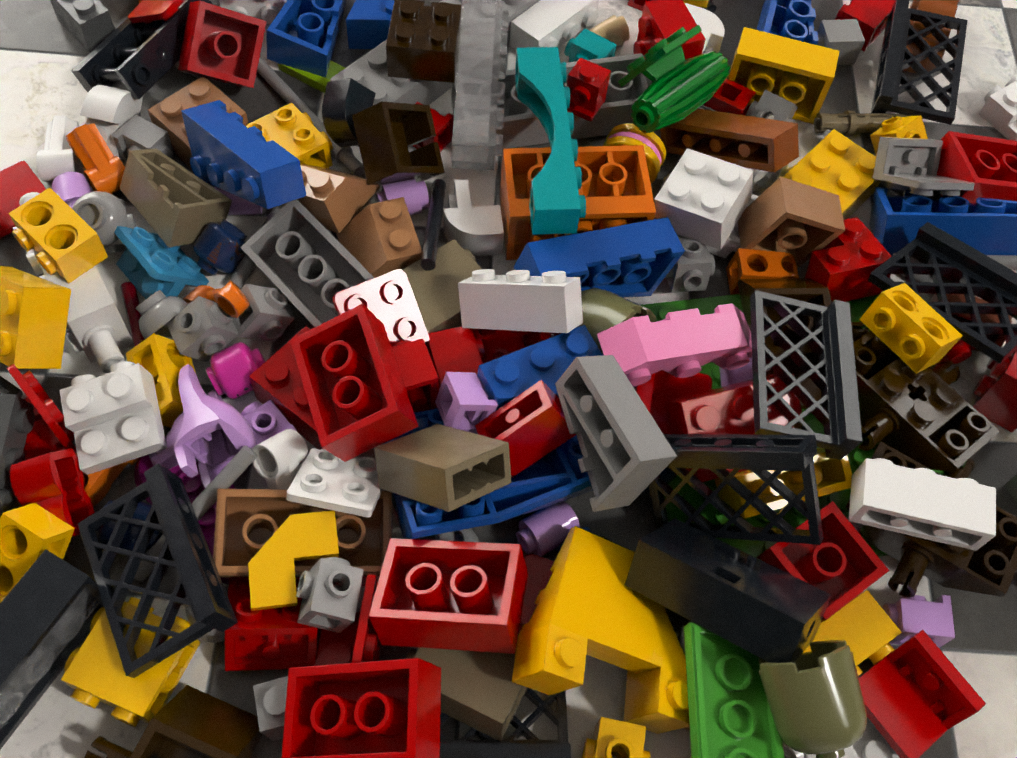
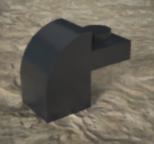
[322,78,376,147]

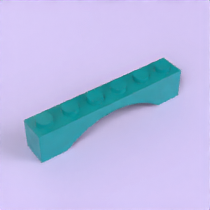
[515,47,586,235]

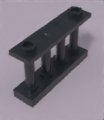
[71,0,212,99]

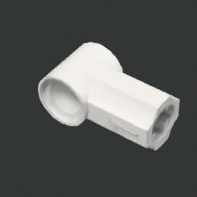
[36,116,82,182]
[252,429,308,490]

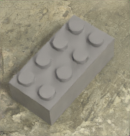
[240,199,374,327]

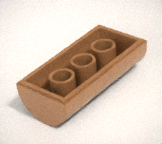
[213,489,392,577]

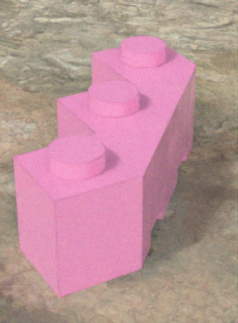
[597,303,752,386]

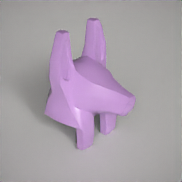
[149,364,257,488]

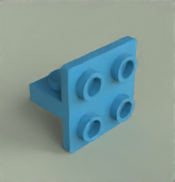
[114,226,209,299]

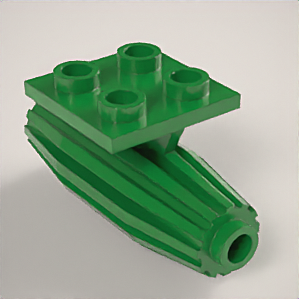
[618,25,730,133]

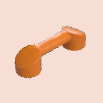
[183,281,250,318]

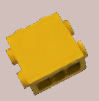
[245,103,333,168]
[61,597,200,727]

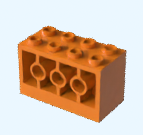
[500,145,656,260]

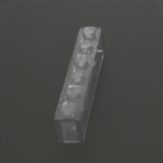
[452,0,509,170]

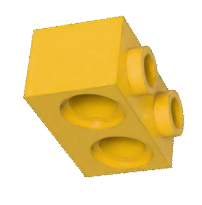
[8,188,108,284]
[859,283,963,374]
[125,333,196,428]
[0,502,75,603]

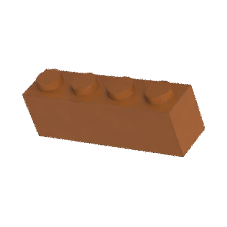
[660,108,799,173]

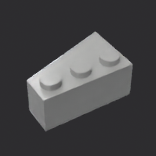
[555,355,677,512]

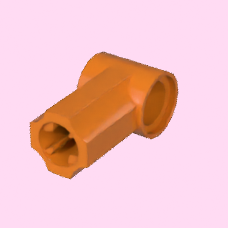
[66,123,125,194]

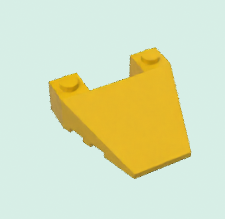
[512,526,690,734]

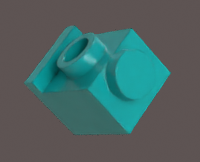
[564,28,617,62]

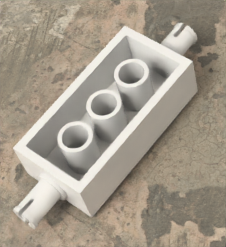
[13,192,133,373]

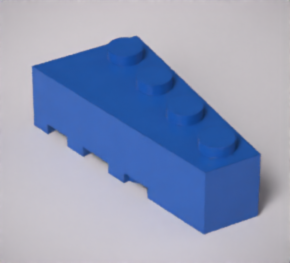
[869,187,1017,256]

